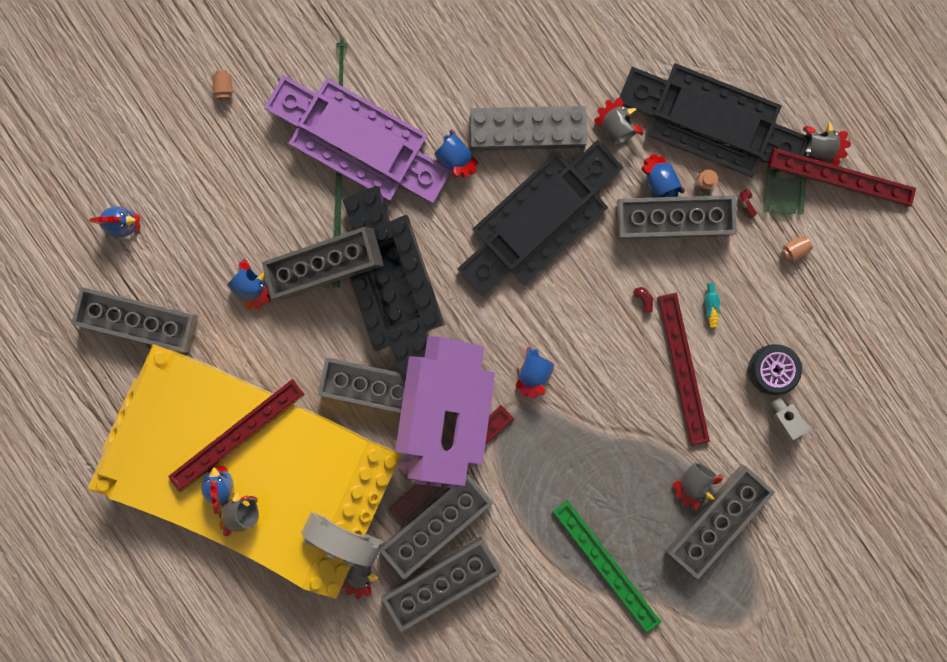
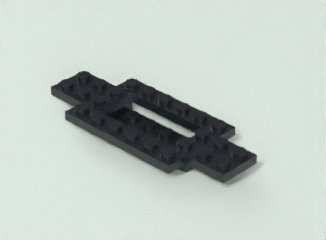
[619,63,811,177]
[457,140,624,297]
[343,186,445,382]

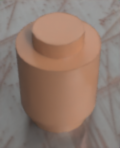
[212,70,233,99]
[696,170,718,191]
[782,236,813,262]

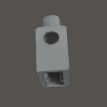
[771,397,810,442]

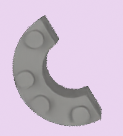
[301,511,383,568]

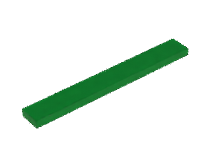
[552,500,661,634]

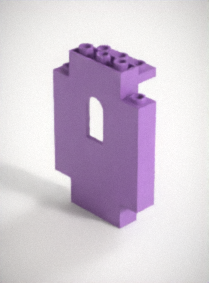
[395,336,495,489]

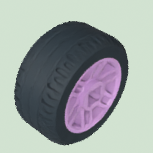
[748,344,802,395]

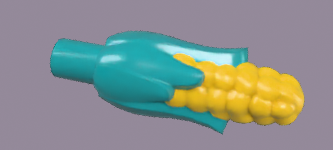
[704,283,720,329]

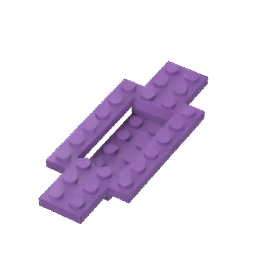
[264,75,451,204]

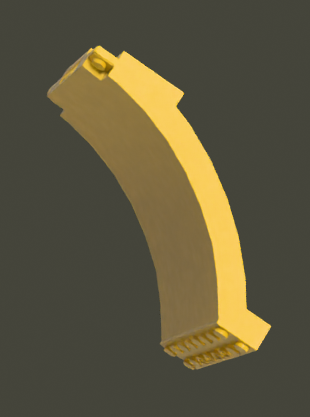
[88,344,401,599]

